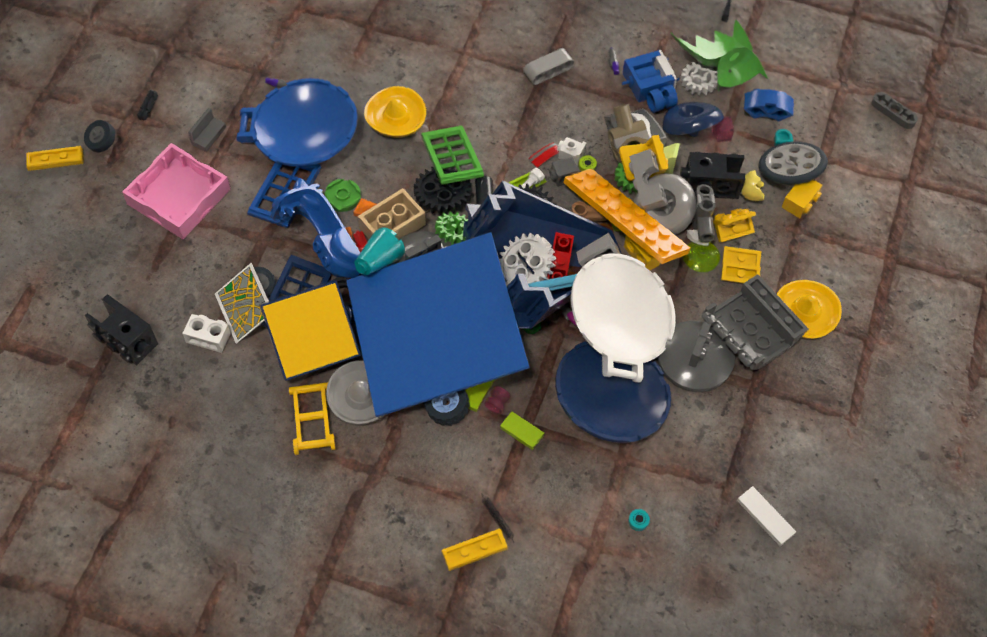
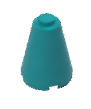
[355,227,405,275]

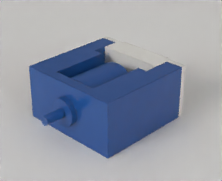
[622,50,680,102]

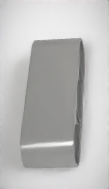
[523,49,574,85]

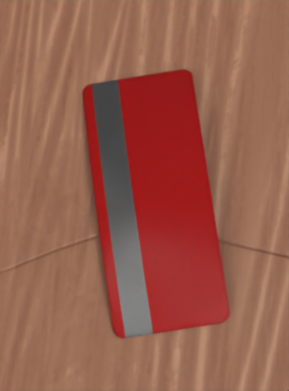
[529,142,559,167]

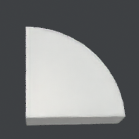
[687,230,709,246]

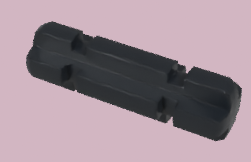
[137,90,158,121]

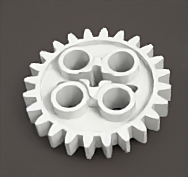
[499,233,556,286]

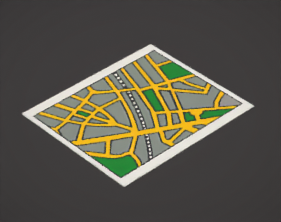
[215,263,268,344]

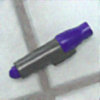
[608,48,619,75]
[265,78,287,88]

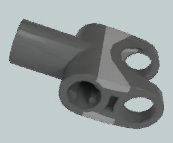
[692,184,715,243]

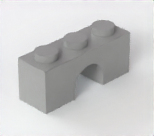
[629,149,668,211]

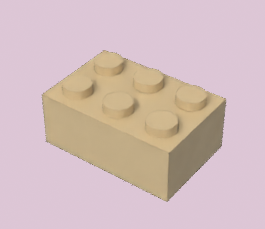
[358,188,426,240]

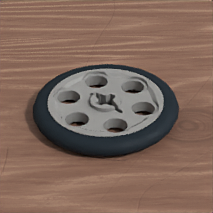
[759,142,828,185]

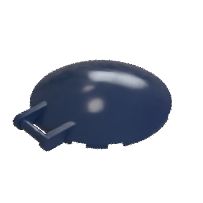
[555,341,671,443]

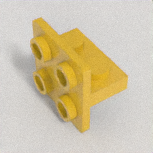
[713,208,756,242]

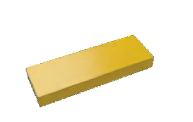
[26,146,83,171]
[442,529,508,571]

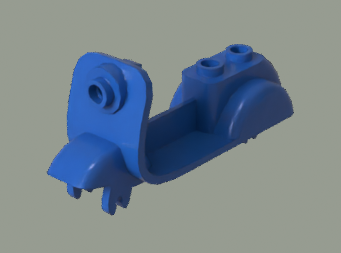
[271,178,360,278]

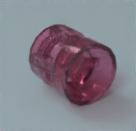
[484,386,510,414]

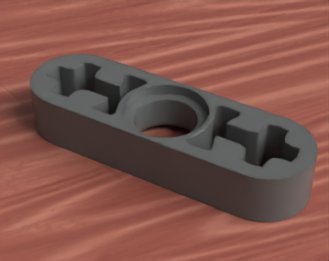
[871,92,918,129]

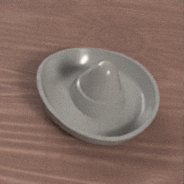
[634,173,696,235]
[326,361,384,425]

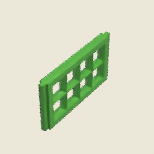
[421,126,484,184]

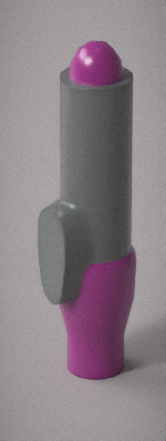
[560,304,577,326]

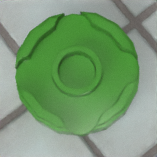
[325,179,361,212]

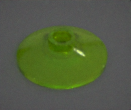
[683,241,720,272]

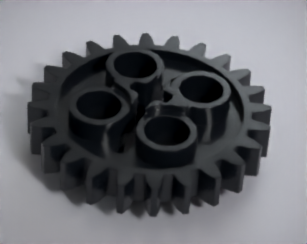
[414,166,472,215]

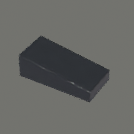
[721,0,731,22]

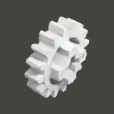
[680,62,717,96]

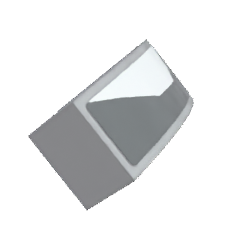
[631,109,667,146]

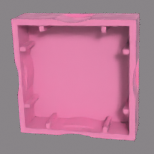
[122,143,231,239]

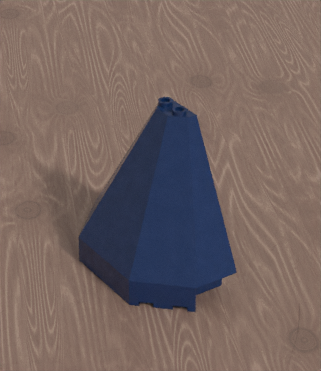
[463,180,622,329]

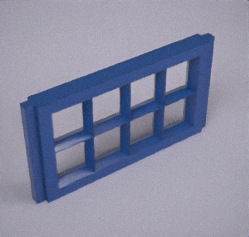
[247,162,321,228]

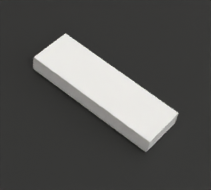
[737,486,796,546]

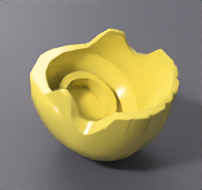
[741,170,764,201]

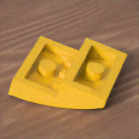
[721,246,761,284]

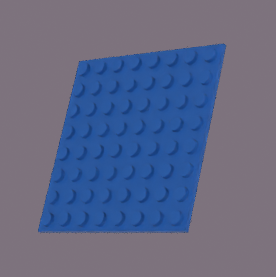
[346,232,530,417]

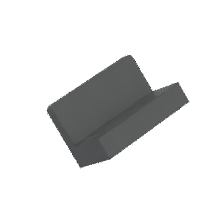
[188,108,226,152]

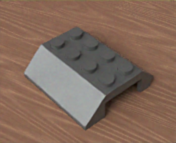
[702,274,809,370]

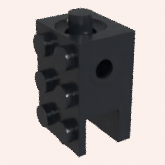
[680,151,745,199]
[85,294,158,366]

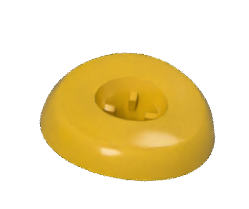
[365,86,426,138]
[777,280,842,339]

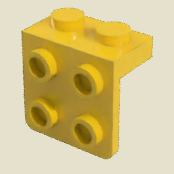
[619,135,668,181]

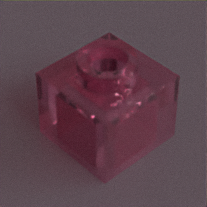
[712,116,734,142]

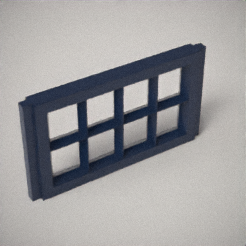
[260,255,332,327]

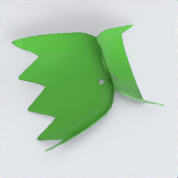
[671,19,768,91]

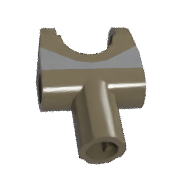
[607,104,649,162]

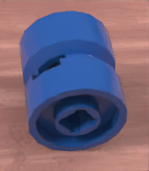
[646,85,678,113]

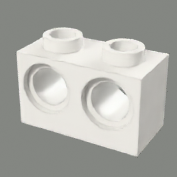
[182,314,231,353]

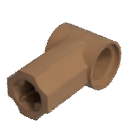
[571,201,607,221]

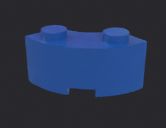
[744,89,794,122]

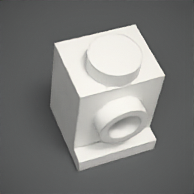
[557,137,586,166]

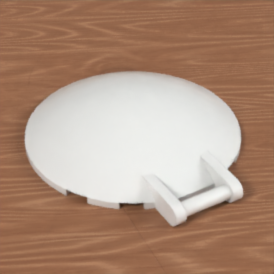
[571,254,675,383]

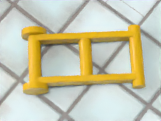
[289,382,335,455]

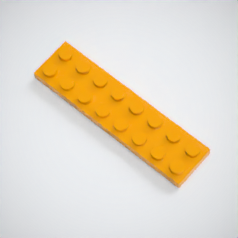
[564,169,690,264]

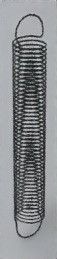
[481,493,514,542]

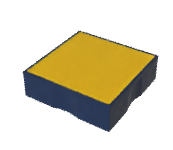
[259,280,361,381]

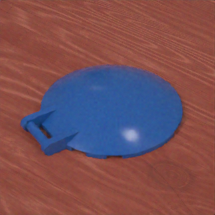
[236,78,357,166]

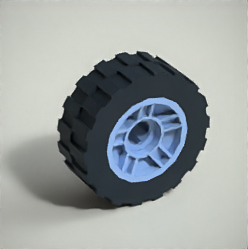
[424,389,470,426]

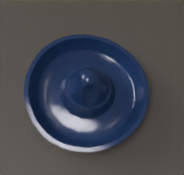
[662,102,724,137]

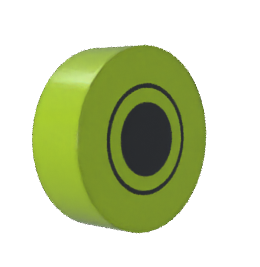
[579,155,597,172]

